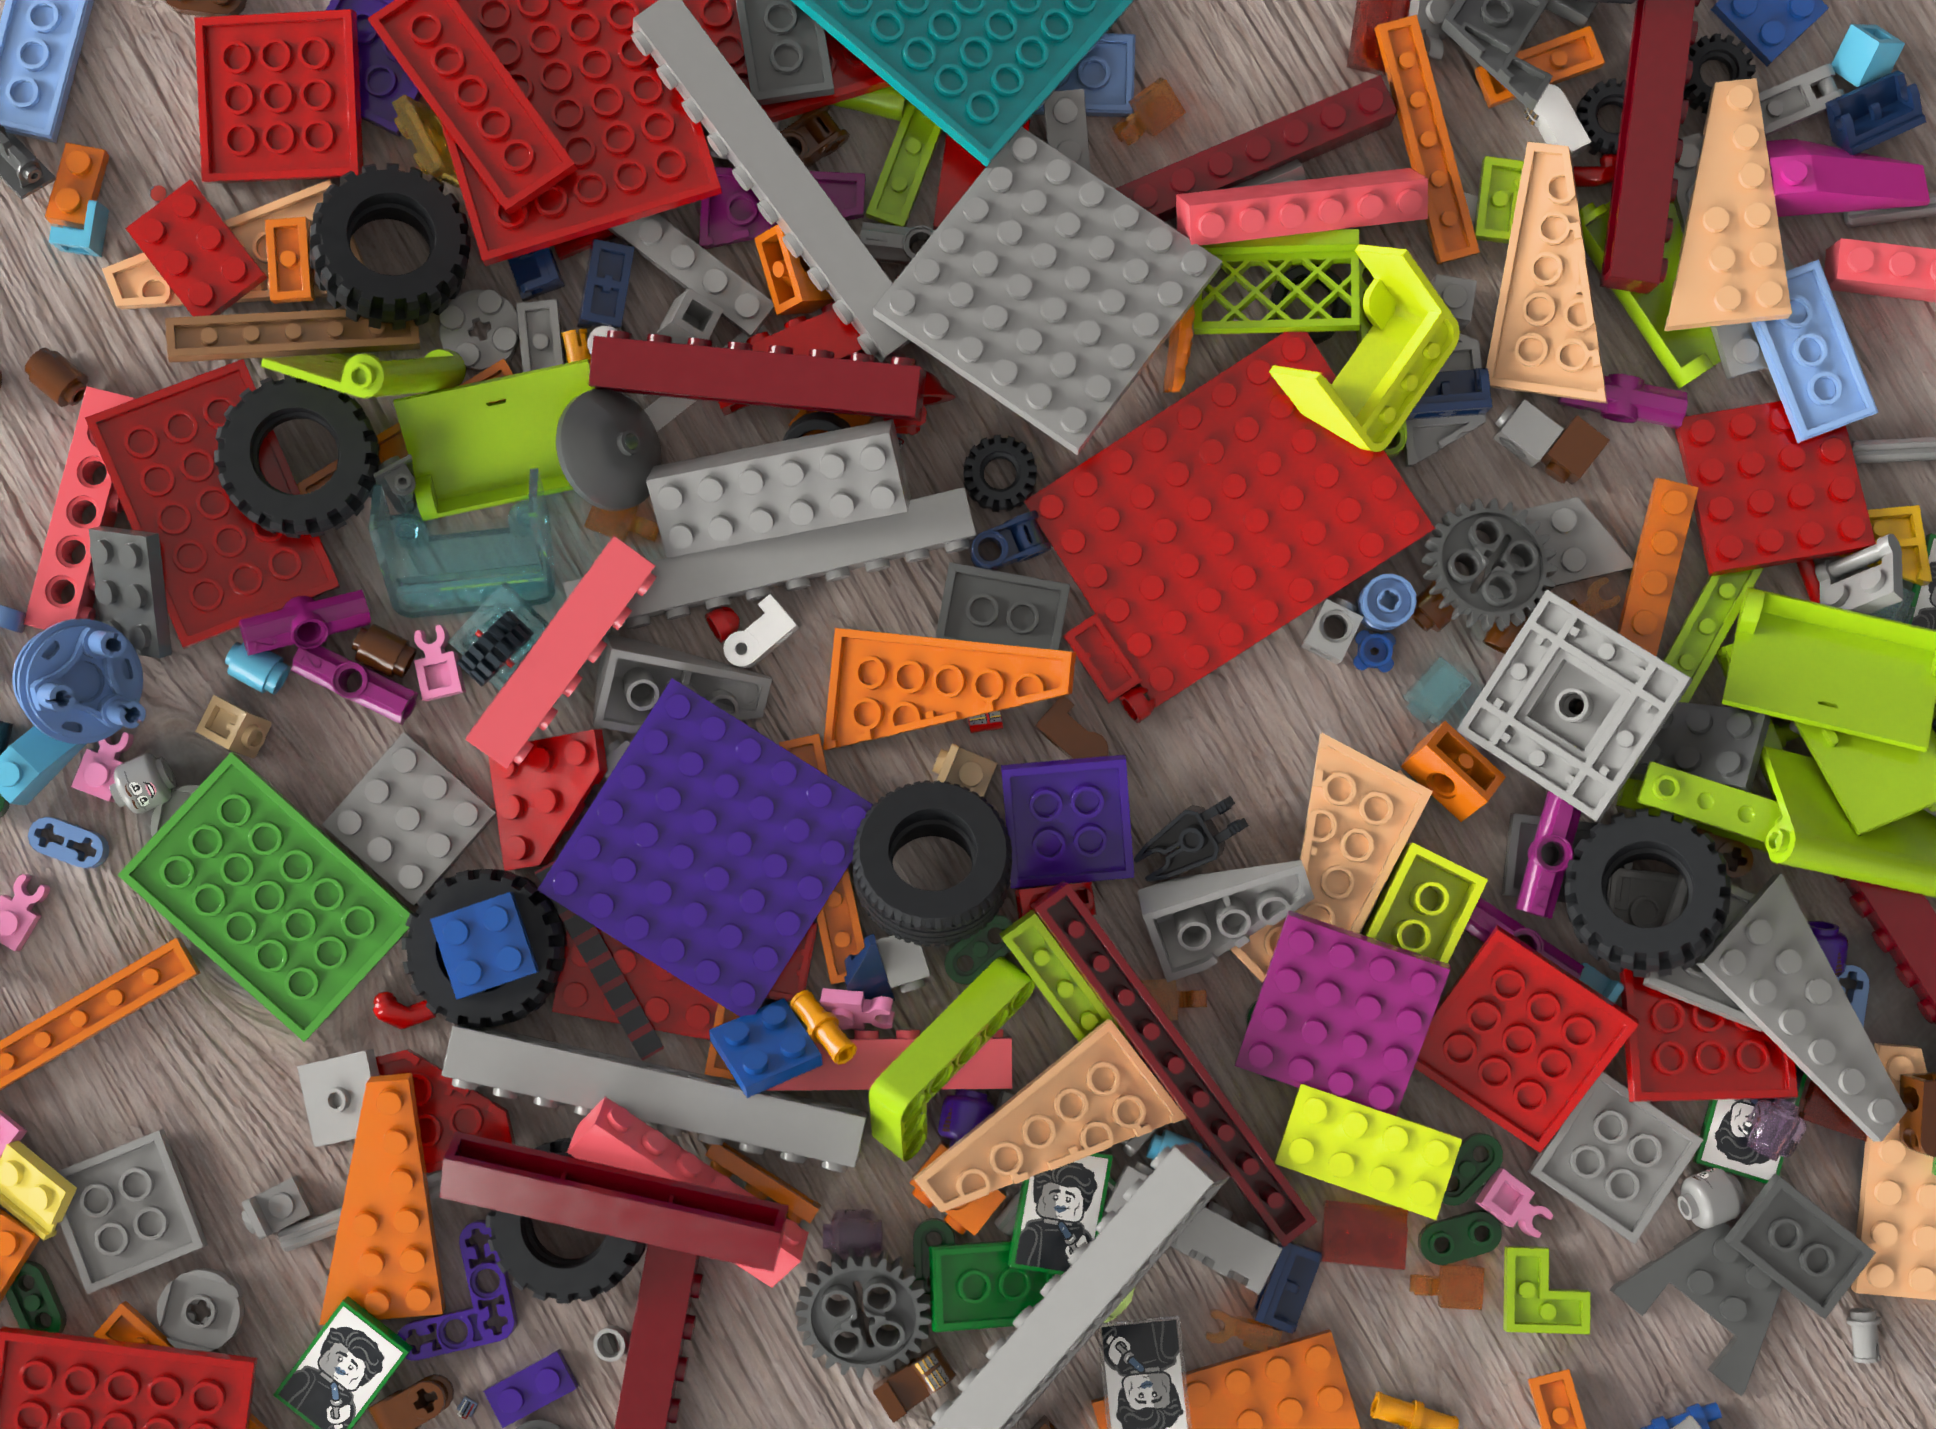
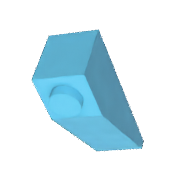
[0,726,86,805]

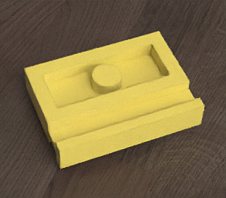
[0,1140,77,1240]

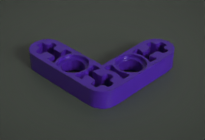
[397,1220,517,1361]

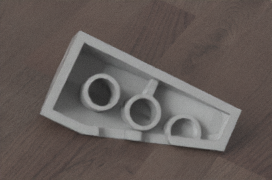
[592,634,772,734]
[1138,860,1314,982]

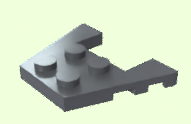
[1441,0,1599,111]
[1610,1222,1782,1396]

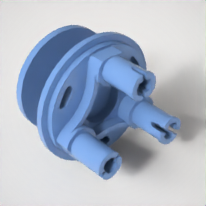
[12,619,146,744]

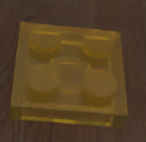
[392,95,460,188]

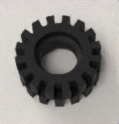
[1683,33,1756,114]
[1575,78,1626,156]
[963,435,1037,512]

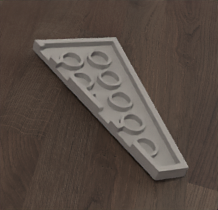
[1696,873,1907,1142]

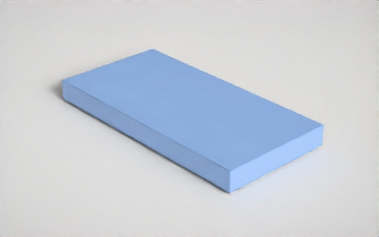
[0,0,94,143]
[1751,259,1879,443]

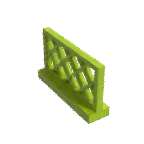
[1194,229,1360,335]

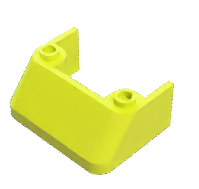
[1269,244,1460,452]

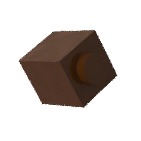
[1540,415,1610,485]

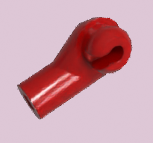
[1573,154,1616,187]
[373,991,436,1029]

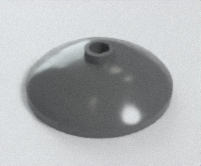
[556,388,662,511]

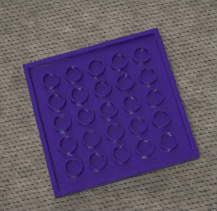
[537,678,873,1017]

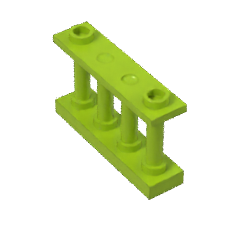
[1616,761,1783,854]

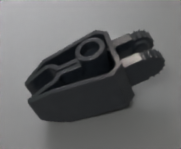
[1134,796,1249,881]

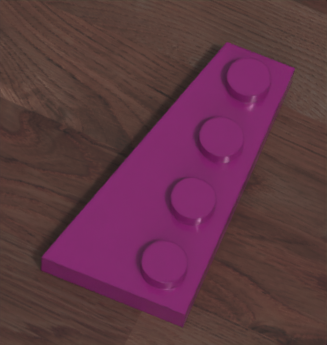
[699,167,866,249]

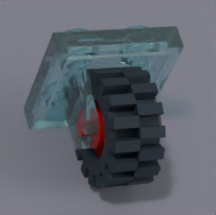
[448,582,549,691]

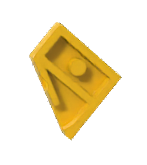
[1839,505,1932,586]

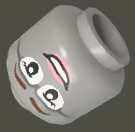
[109,753,177,814]
[1678,1168,1744,1229]

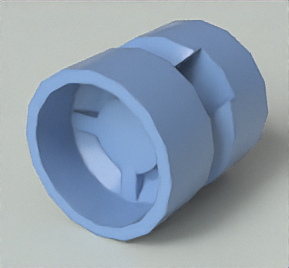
[1355,573,1417,633]

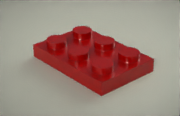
[125,179,268,316]

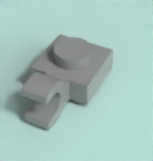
[1409,0,1454,60]

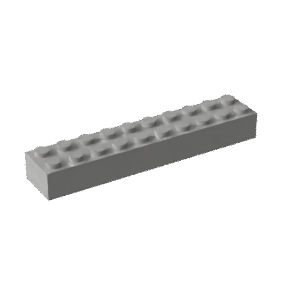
[441,1024,869,1173]
[929,1142,1230,1429]

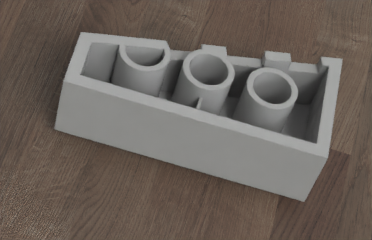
[1104,1162,1282,1294]

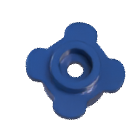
[1353,630,1396,673]

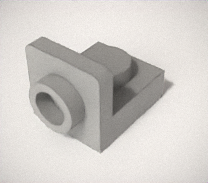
[242,1176,314,1240]

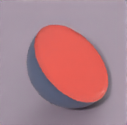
[150,185,166,201]

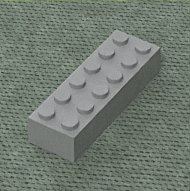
[646,419,911,558]

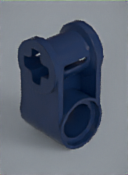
[970,510,1052,571]

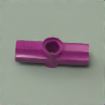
[1558,374,1688,429]
[239,589,371,656]
[291,645,419,725]
[1515,790,1582,919]
[1464,897,1585,979]

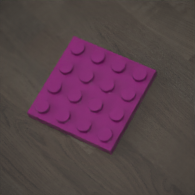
[1235,910,1450,1116]

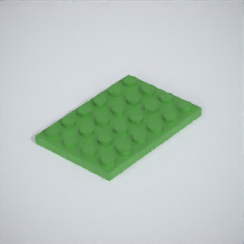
[118,752,413,1042]

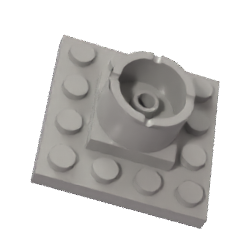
[1456,590,1693,822]

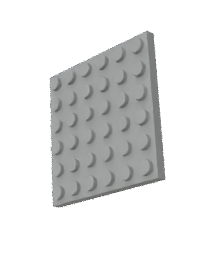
[873,127,1222,455]

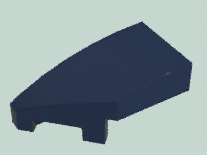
[844,934,895,1001]

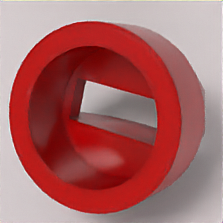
[705,606,740,643]
[1120,687,1155,723]

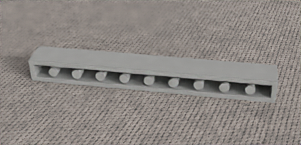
[631,0,911,363]
[564,487,976,636]

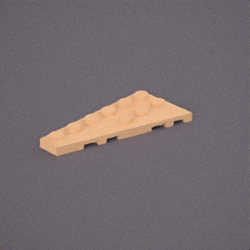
[1664,78,1792,331]
[1486,142,1608,404]
[1295,733,1433,934]

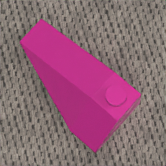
[1766,139,1930,217]

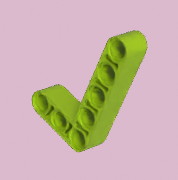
[869,956,1036,1162]

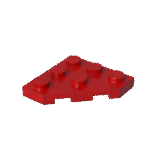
[488,729,608,871]
[376,1049,516,1173]

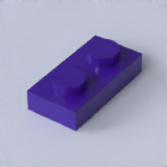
[483,1349,579,1429]

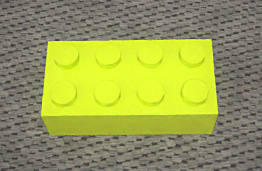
[1361,842,1488,964]
[1274,1084,1463,1220]

